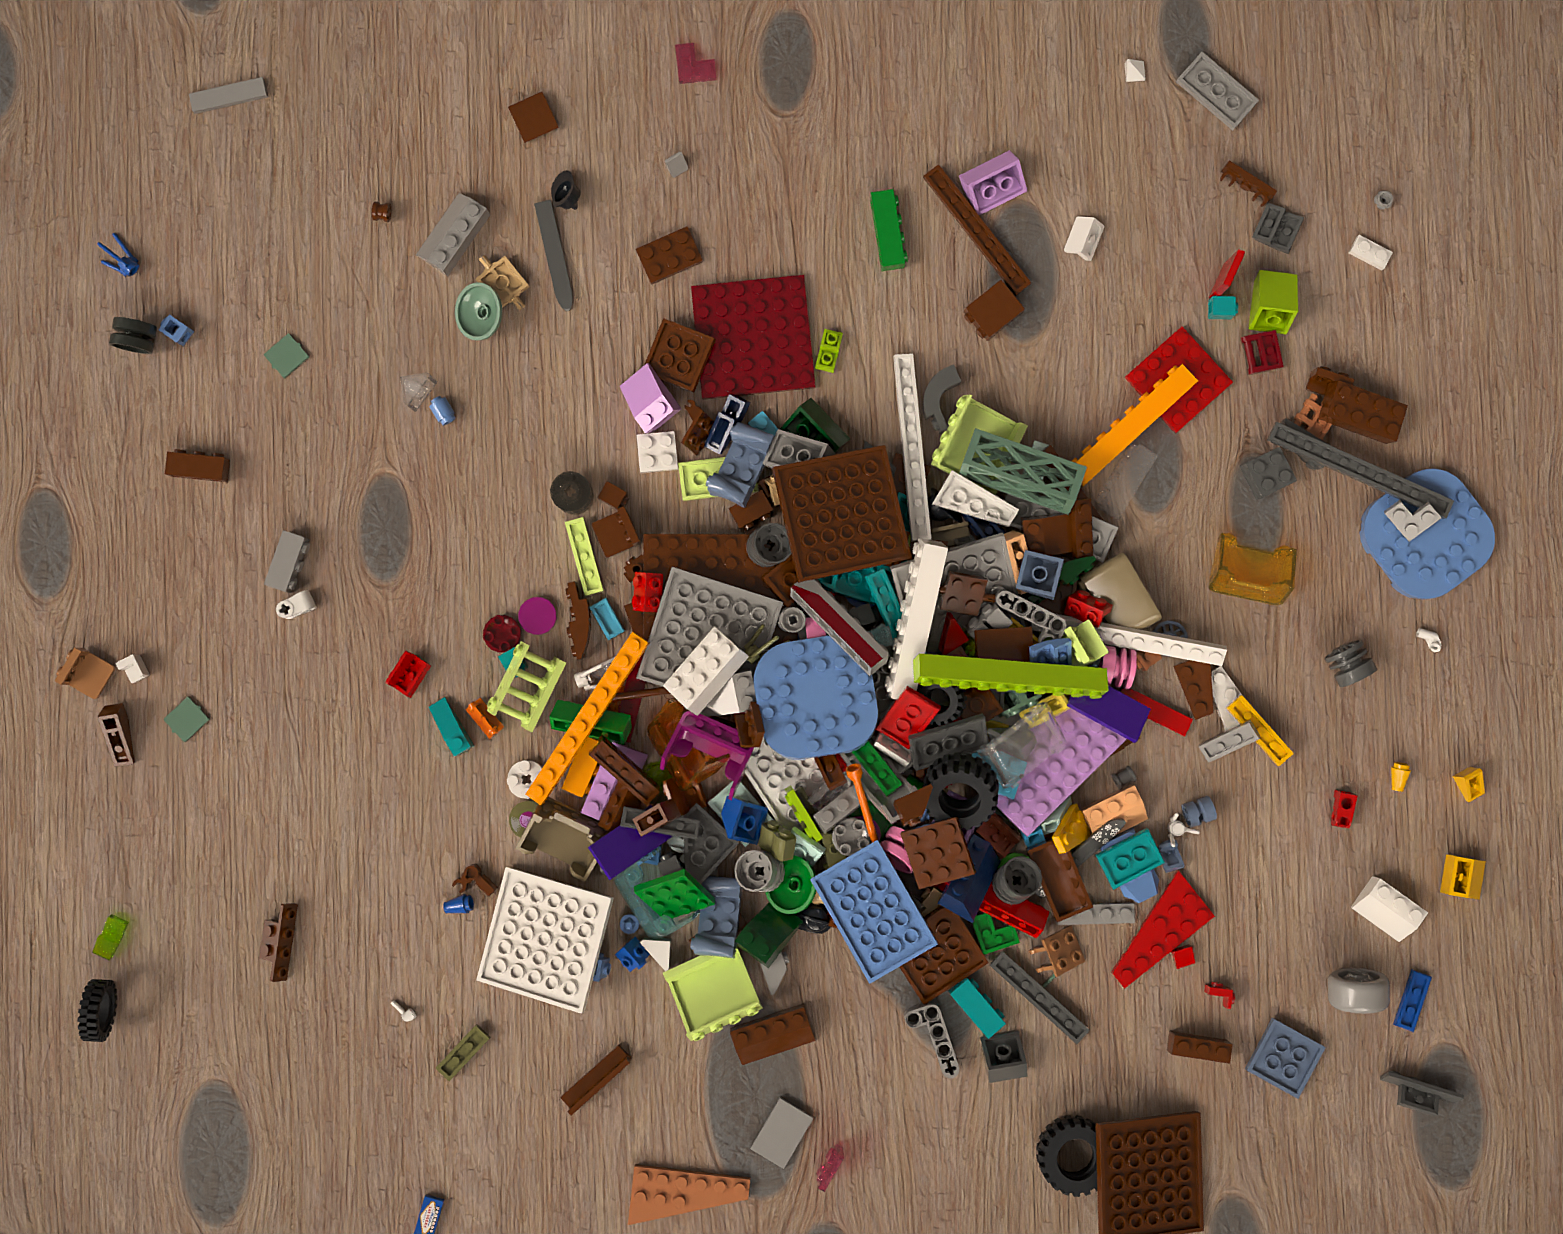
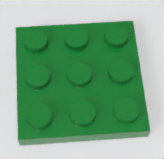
[634,869,715,921]

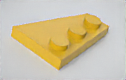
[1052,804,1092,854]

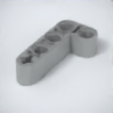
[994,589,1067,643]
[904,1001,959,1078]

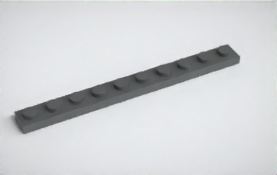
[1267,422,1454,519]

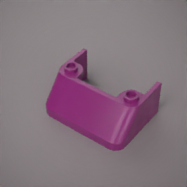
[660,711,754,800]

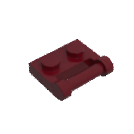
[1241,330,1284,375]

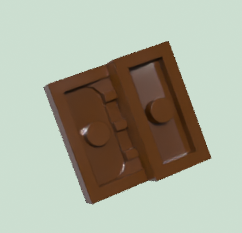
[508,92,559,143]

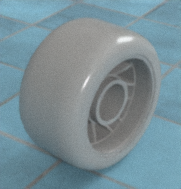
[1328,968,1390,1014]

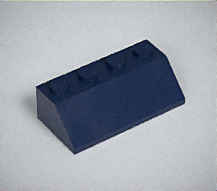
[938,833,1000,923]

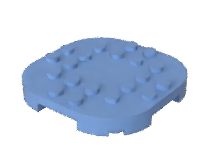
[1359,469,1495,600]
[754,636,878,760]

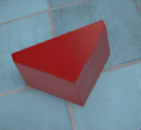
[938,612,969,655]

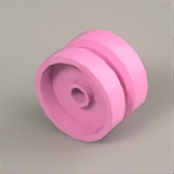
[880,826,913,874]

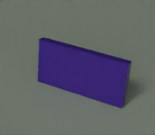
[1066,686,1151,743]
[588,805,672,880]

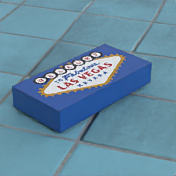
[414,1194,444,1234]

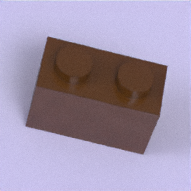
[728,490,773,531]

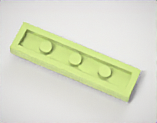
[565,517,604,596]

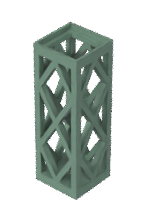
[959,428,1087,515]

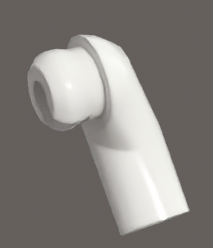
[1416,628,1442,652]

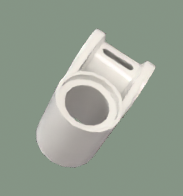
[276,590,317,619]

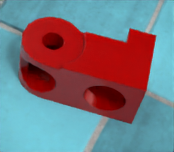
[1331,790,1358,828]

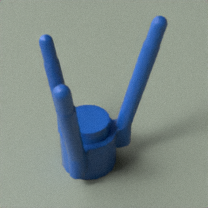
[97,233,139,277]

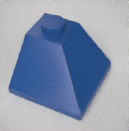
[721,796,768,845]

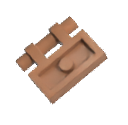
[1294,393,1332,440]

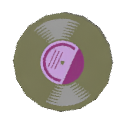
[509,800,538,837]

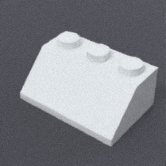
[1350,876,1428,942]

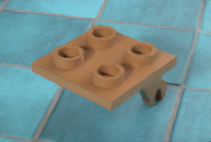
[1029,925,1086,977]

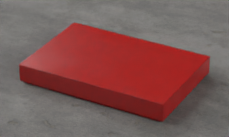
[1209,249,1245,298]
[876,686,941,749]

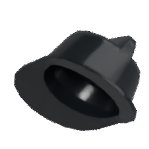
[551,170,581,210]
[927,488,963,523]
[794,903,831,934]

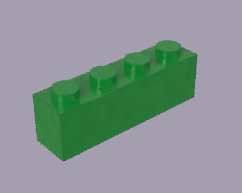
[870,189,908,271]
[549,700,632,745]

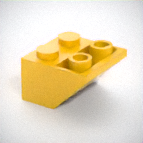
[1440,854,1486,900]

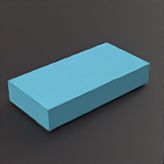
[590,598,625,640]

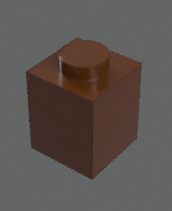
[597,481,629,510]

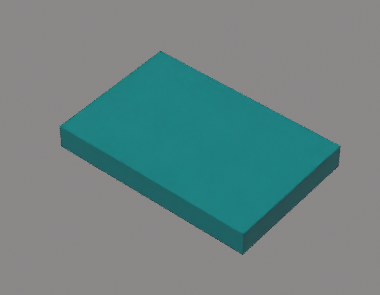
[1095,828,1165,890]

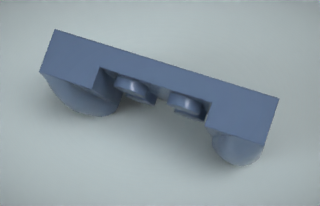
[706,422,774,508]
[690,876,742,959]

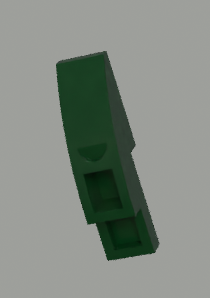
[1026,556,1096,605]

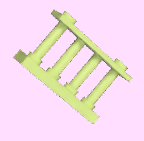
[487,641,566,732]

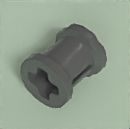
[1111,766,1137,790]

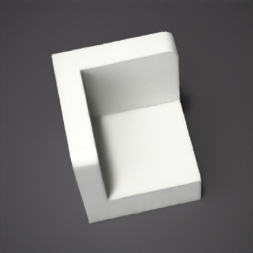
[116,654,150,683]

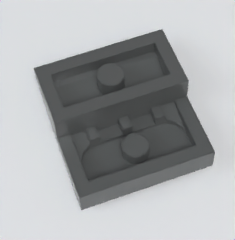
[1252,203,1304,254]

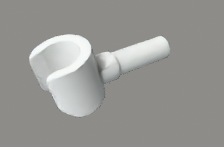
[391,1000,416,1022]

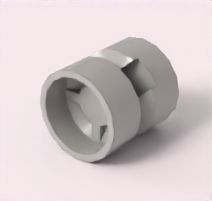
[777,607,806,633]

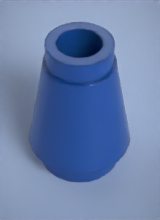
[443,894,474,914]

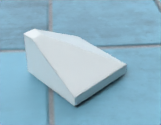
[1125,59,1145,82]

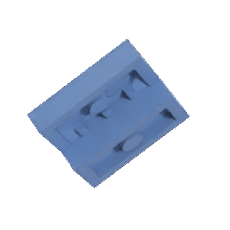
[1029,638,1072,666]

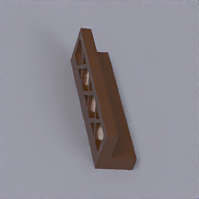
[589,734,660,806]
[560,1044,632,1116]

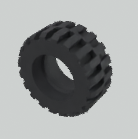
[923,753,999,830]
[1036,1115,1097,1197]

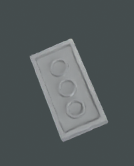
[1176,52,1259,131]

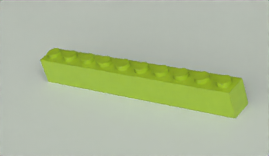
[913,653,1109,699]

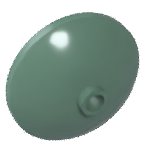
[455,282,502,341]

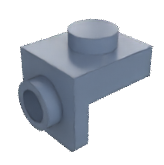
[1158,840,1185,873]

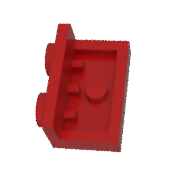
[632,572,663,612]
[1064,590,1113,628]
[385,650,431,698]

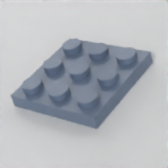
[1245,1018,1326,1099]

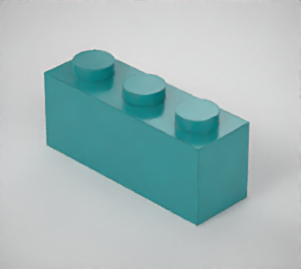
[948,977,1006,1039]

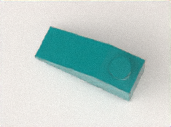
[429,697,475,757]

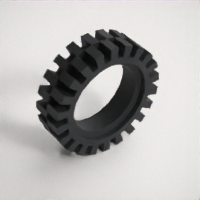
[77,979,117,1042]

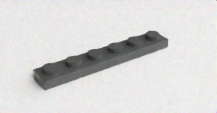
[989,951,1090,1044]

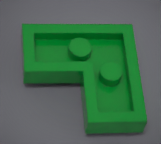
[972,913,1020,955]

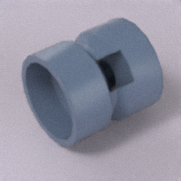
[1181,796,1217,828]

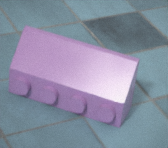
[581,742,648,821]

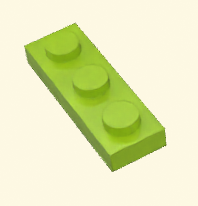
[784,785,823,842]

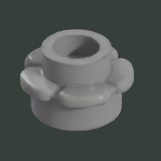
[1374,191,1393,210]

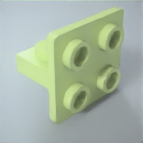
[1062,620,1109,667]

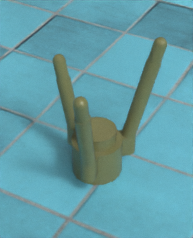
[744,624,790,664]

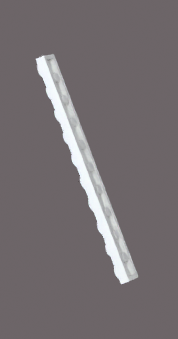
[893,354,931,542]
[1030,611,1227,666]

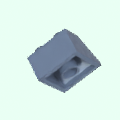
[1016,550,1064,600]

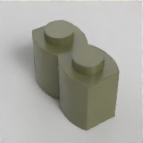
[758,820,797,862]

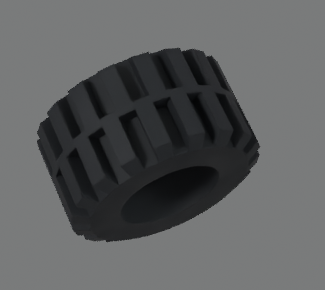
[917,683,967,725]

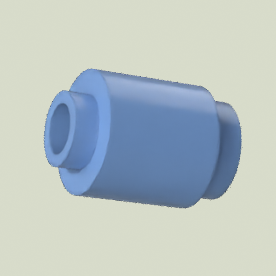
[429,396,456,426]

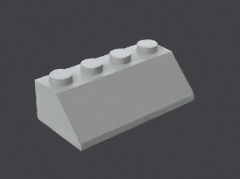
[416,193,490,277]

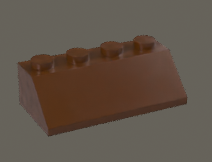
[730,1003,816,1065]

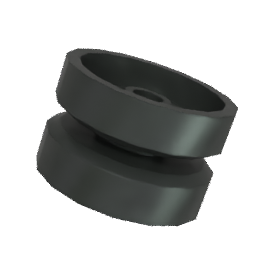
[109,317,157,354]

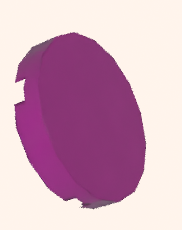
[518,597,557,635]

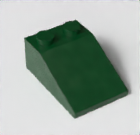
[735,902,803,969]

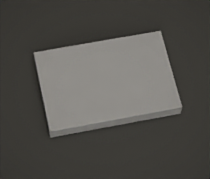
[750,1097,813,1169]

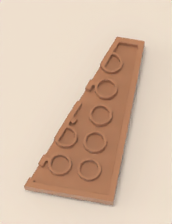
[628,1164,750,1225]

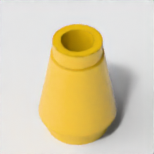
[1391,762,1411,792]

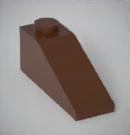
[98,703,135,767]

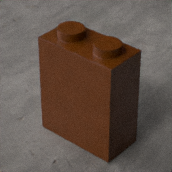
[964,280,1025,341]

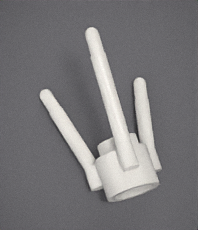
[574,656,616,691]
[1167,813,1200,847]

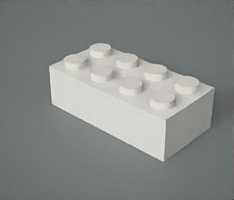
[663,626,749,716]

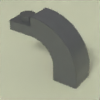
[922,364,961,434]

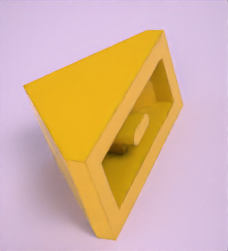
[1452,767,1485,803]

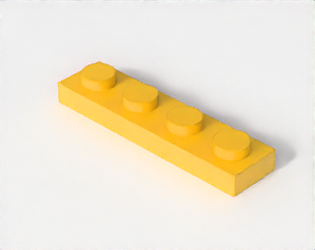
[1226,695,1294,766]

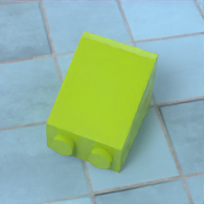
[1249,270,1298,334]

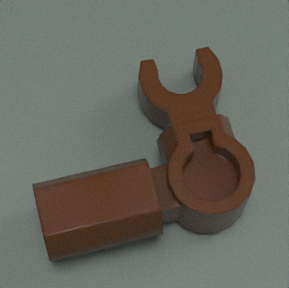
[452,864,498,897]

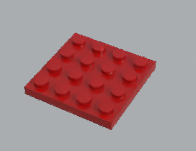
[1124,326,1233,433]

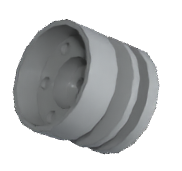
[734,850,785,892]

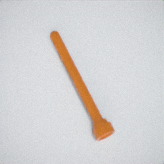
[846,763,878,843]

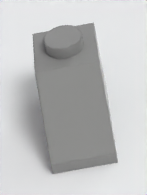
[761,951,789,995]

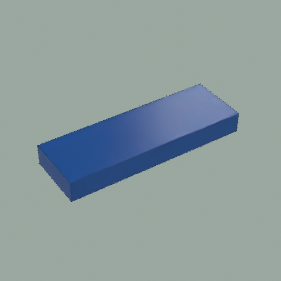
[1393,969,1432,1032]

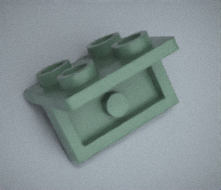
[998,690,1042,719]

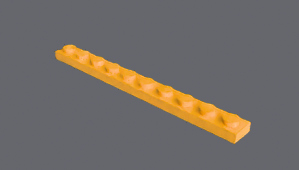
[525,632,650,805]

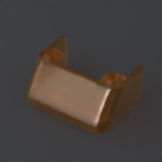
[647,698,731,791]

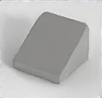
[665,152,688,178]

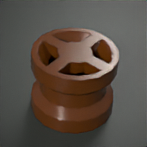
[372,201,392,222]

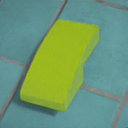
[815,329,843,373]

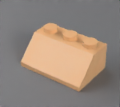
[1080,784,1148,835]

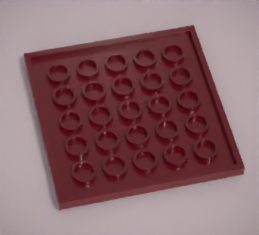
[691,275,816,400]

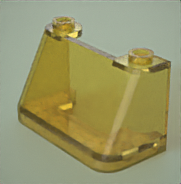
[1209,533,1297,605]

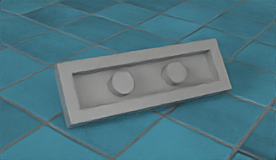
[1199,720,1261,763]

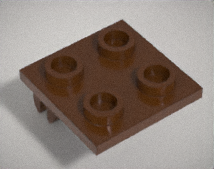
[681,400,714,456]

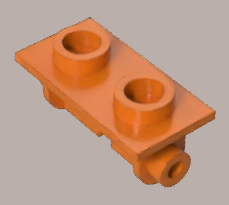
[465,697,504,739]

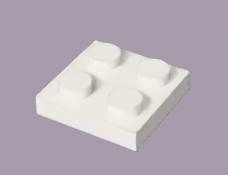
[637,431,678,473]

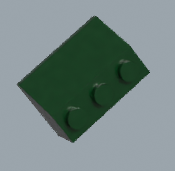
[780,398,850,455]

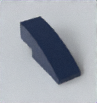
[704,394,751,455]

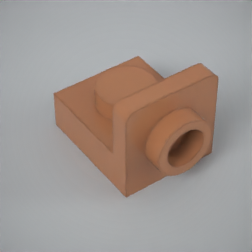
[1136,650,1162,671]

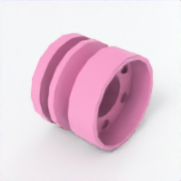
[1095,645,1137,689]

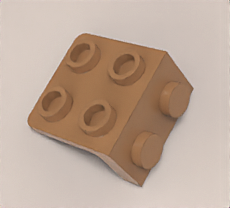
[55,647,115,699]

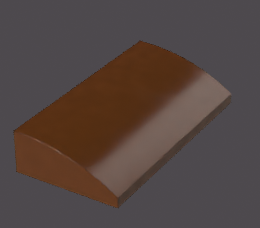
[1025,838,1093,923]

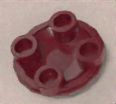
[483,615,521,653]

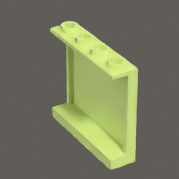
[931,394,1028,495]
[663,944,763,1041]

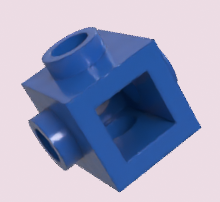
[615,936,650,972]

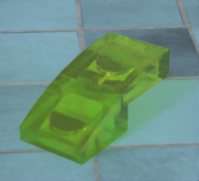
[92,914,129,961]

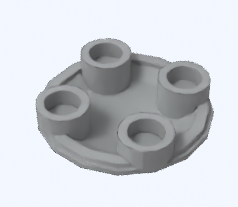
[832,817,870,856]

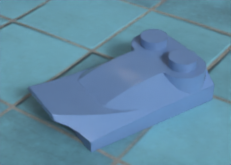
[1100,828,1159,903]

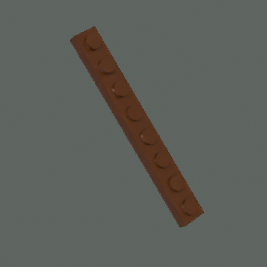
[923,164,1031,296]

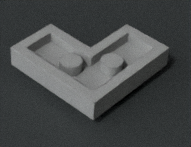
[1384,500,1442,542]

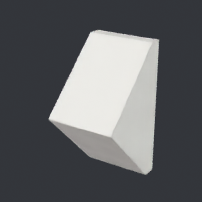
[640,937,671,972]

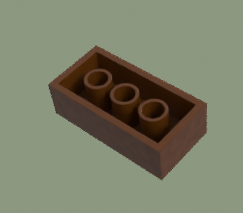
[1318,380,1408,444]

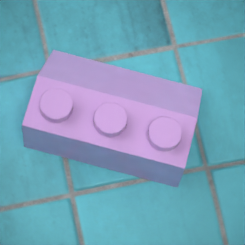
[959,150,1027,215]

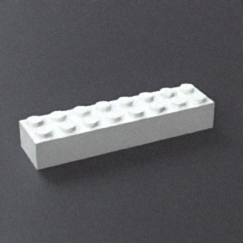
[884,538,948,699]

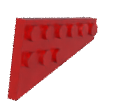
[1111,870,1215,989]

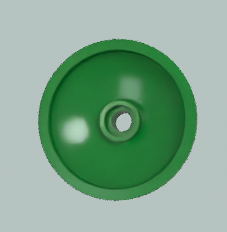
[765,855,816,914]

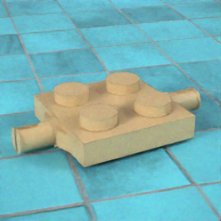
[475,255,529,310]

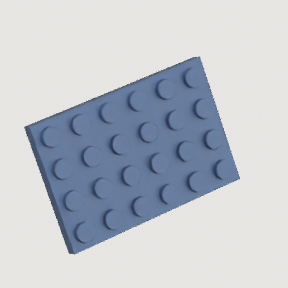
[810,840,938,984]

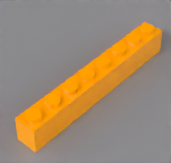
[1072,364,1198,488]

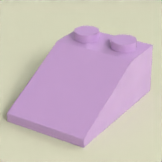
[620,363,681,433]

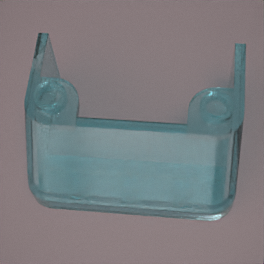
[614,846,700,939]

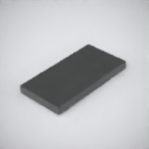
[908,713,989,771]

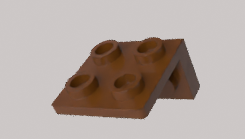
[591,506,641,558]

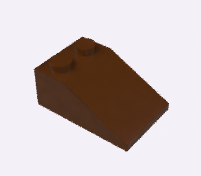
[1021,512,1073,556]

